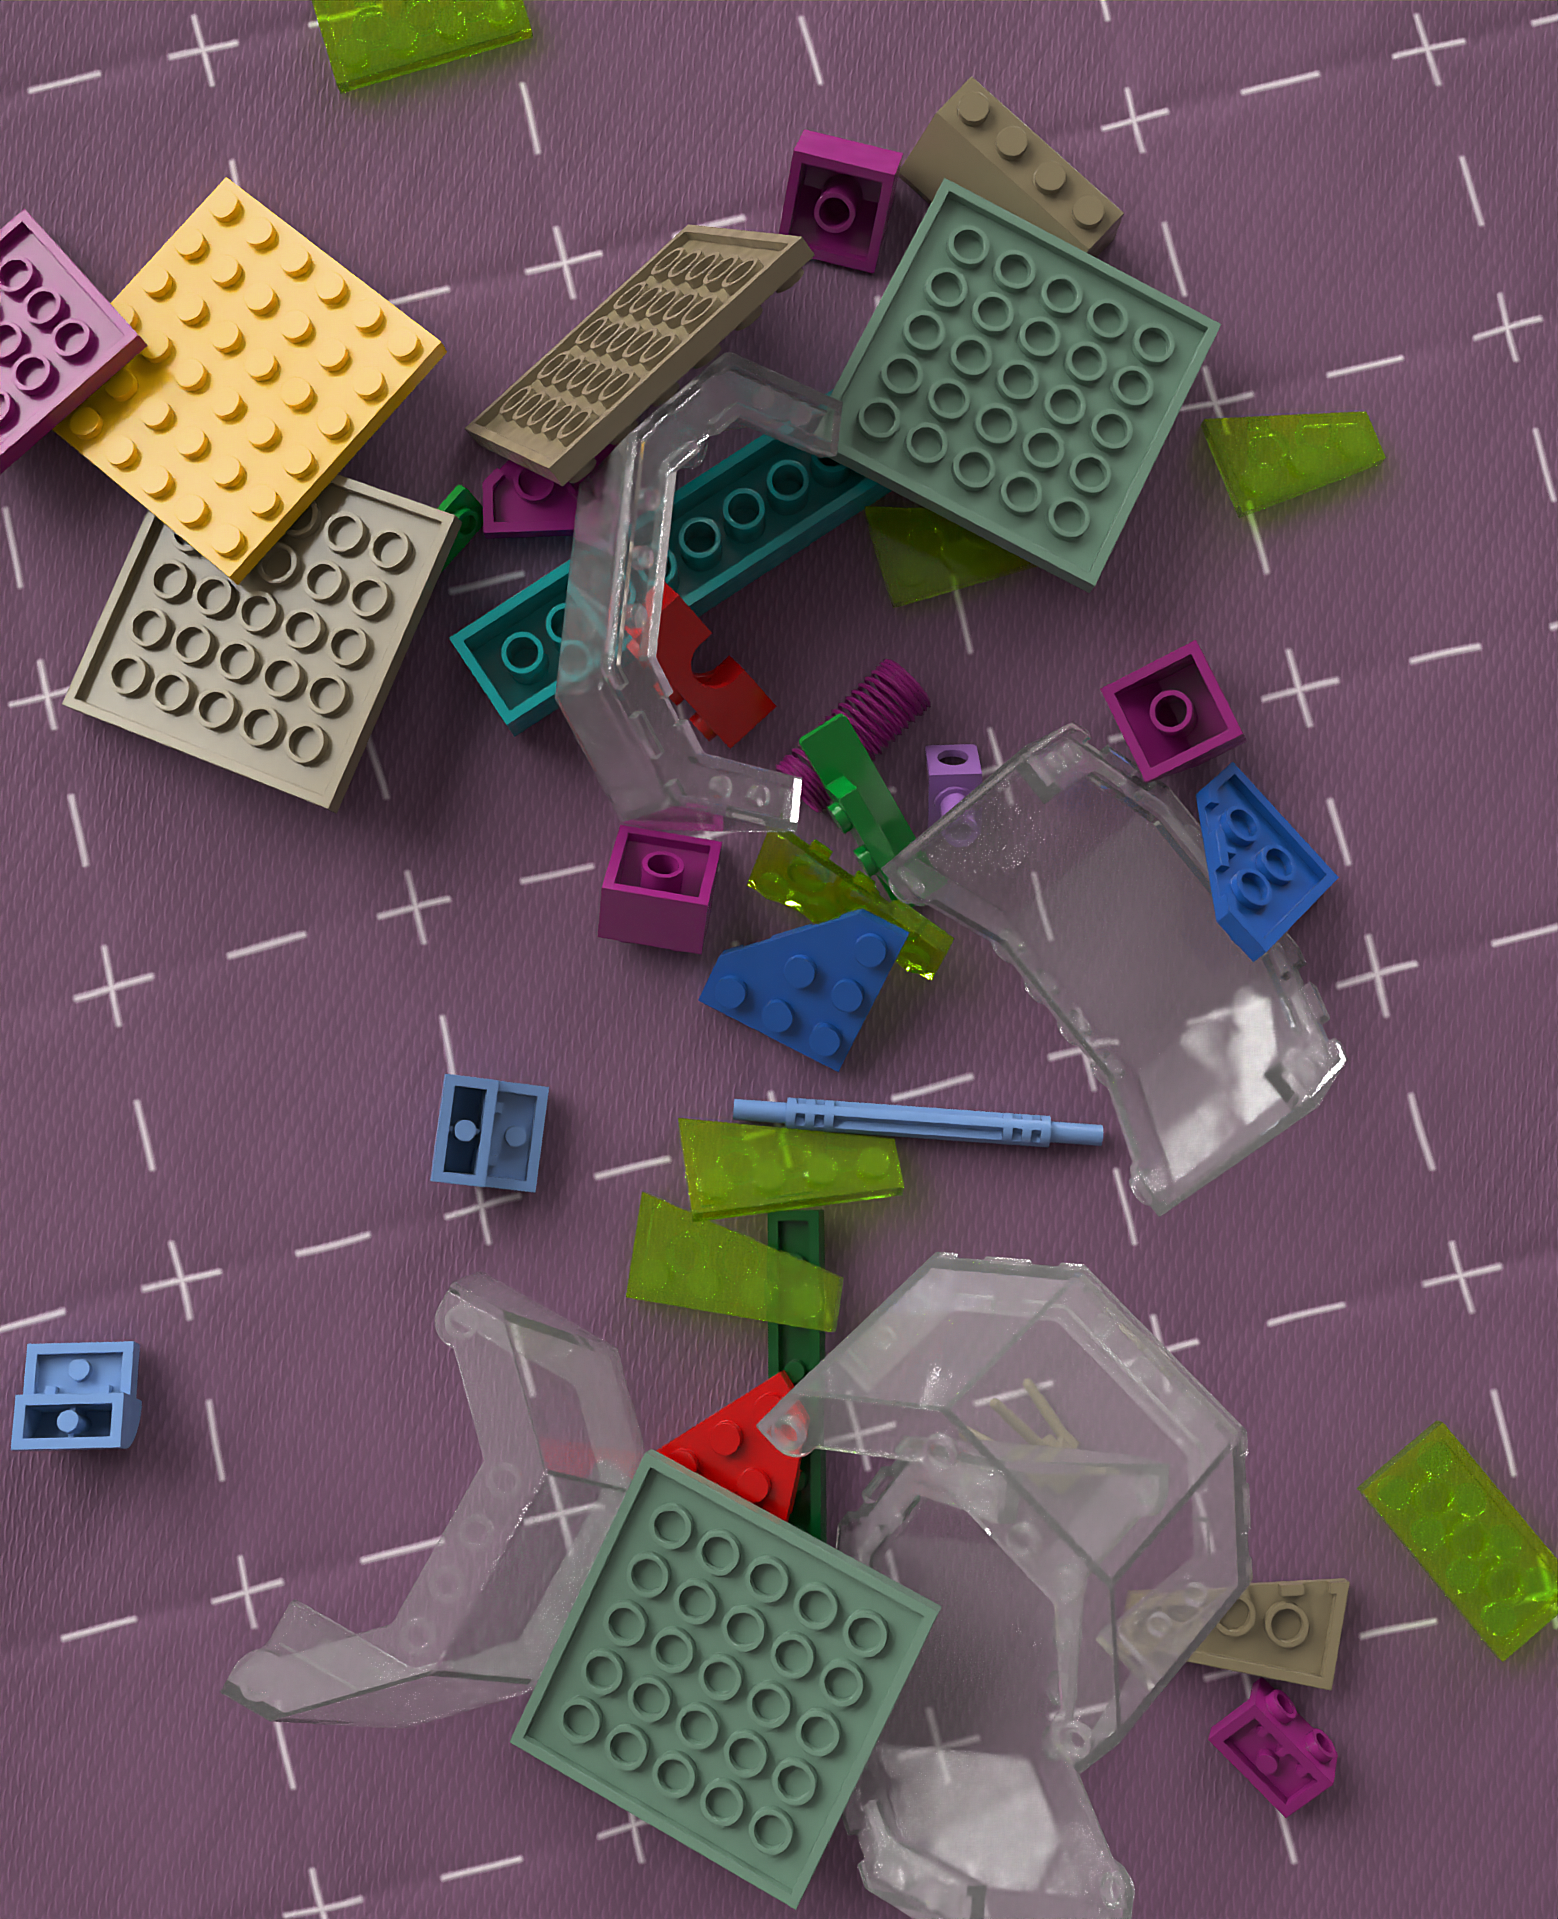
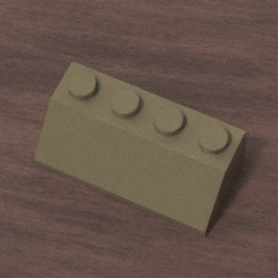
[899,76,1124,258]

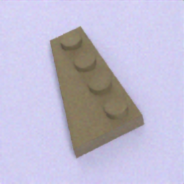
[1115,1578,1350,1691]

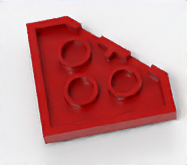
[656,1370,813,1523]

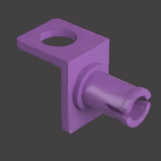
[925,744,982,846]

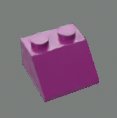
[779,129,903,273]
[1100,640,1247,783]
[597,825,722,955]

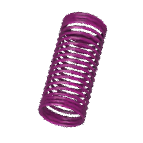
[775,659,931,813]

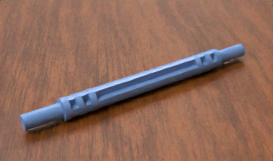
[733,1097,1103,1148]

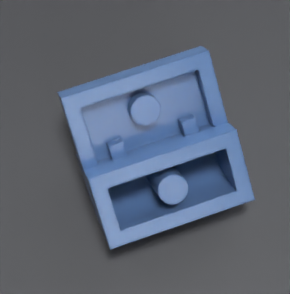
[430,1074,549,1193]
[11,1341,142,1452]

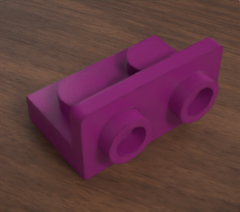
[1208,1677,1338,1818]

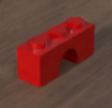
[617,582,777,749]

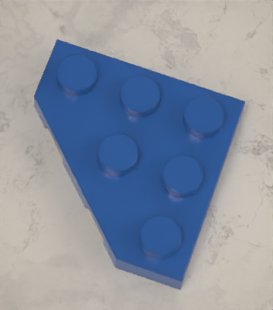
[1195,762,1339,962]
[698,908,910,1072]

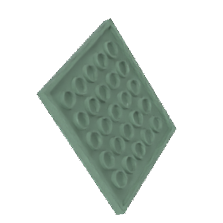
[806,178,1221,593]
[510,1449,942,1910]

